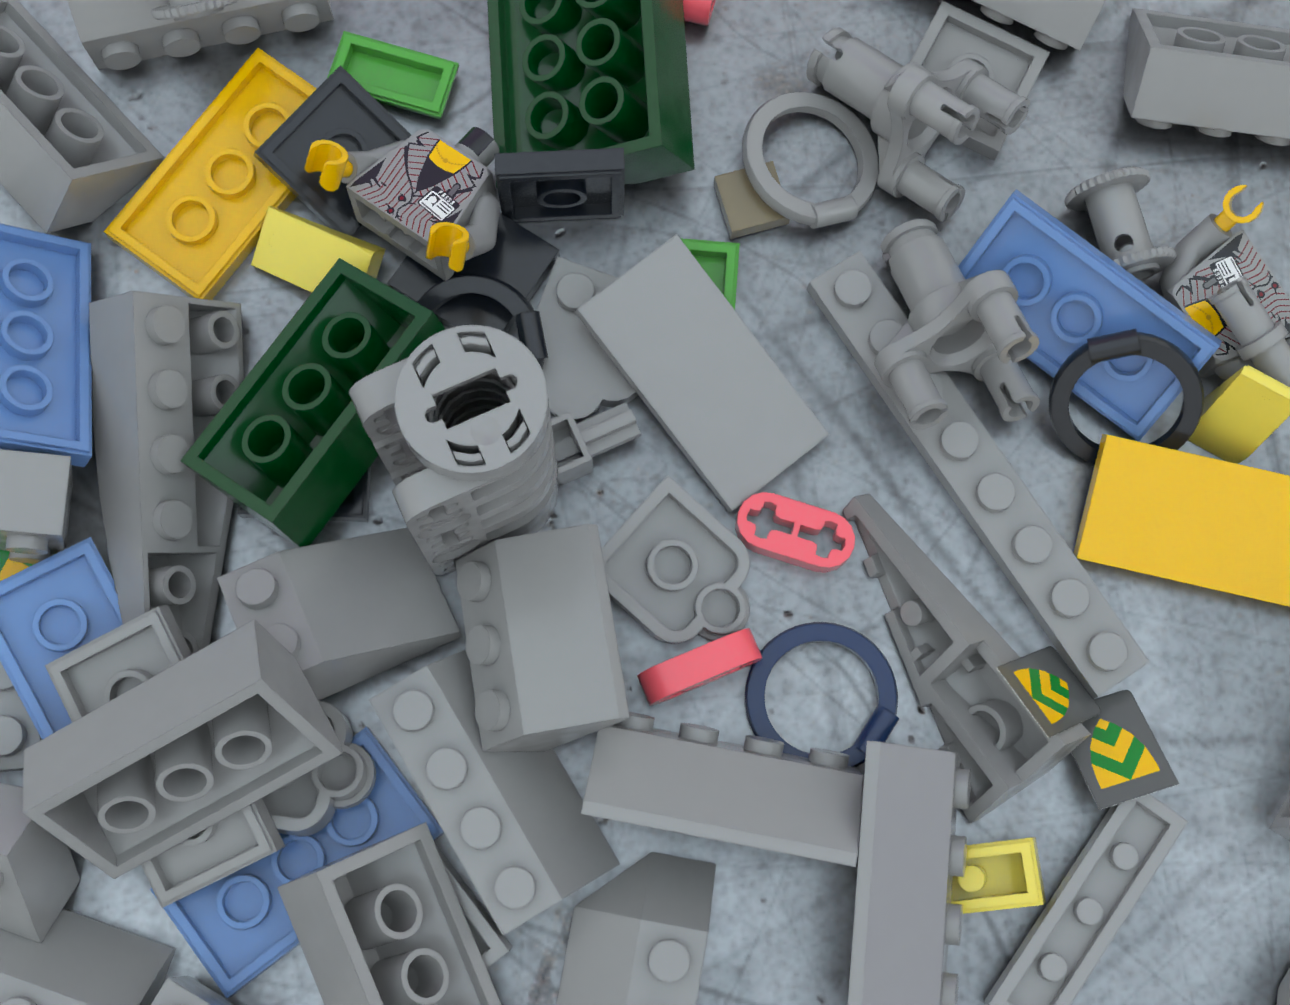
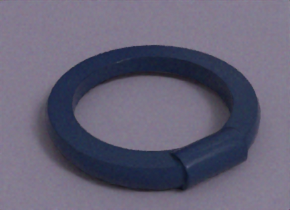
[745,622,899,767]

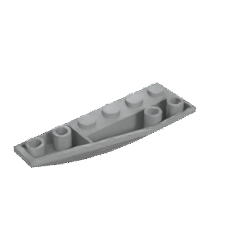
[89,290,244,654]

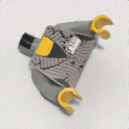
[304,127,501,281]
[1159,185,1290,381]

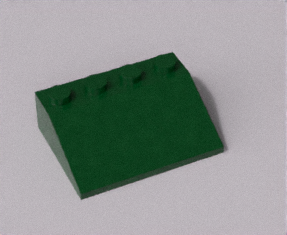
[487,0,695,188]

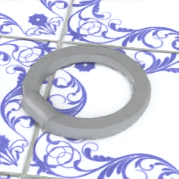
[742,92,879,229]

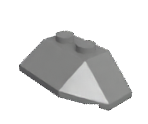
[556,852,716,1005]

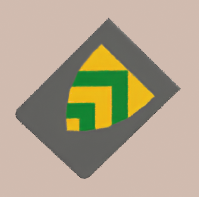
[996,646,1101,738]
[1071,690,1179,810]

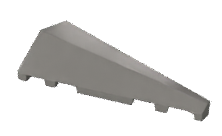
[843,494,1091,823]

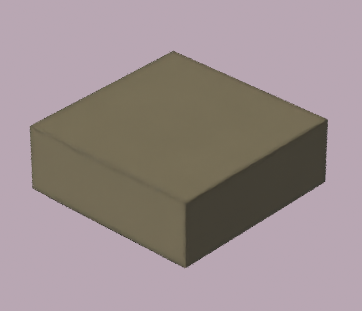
[713,161,790,239]

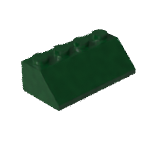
[180,258,446,547]

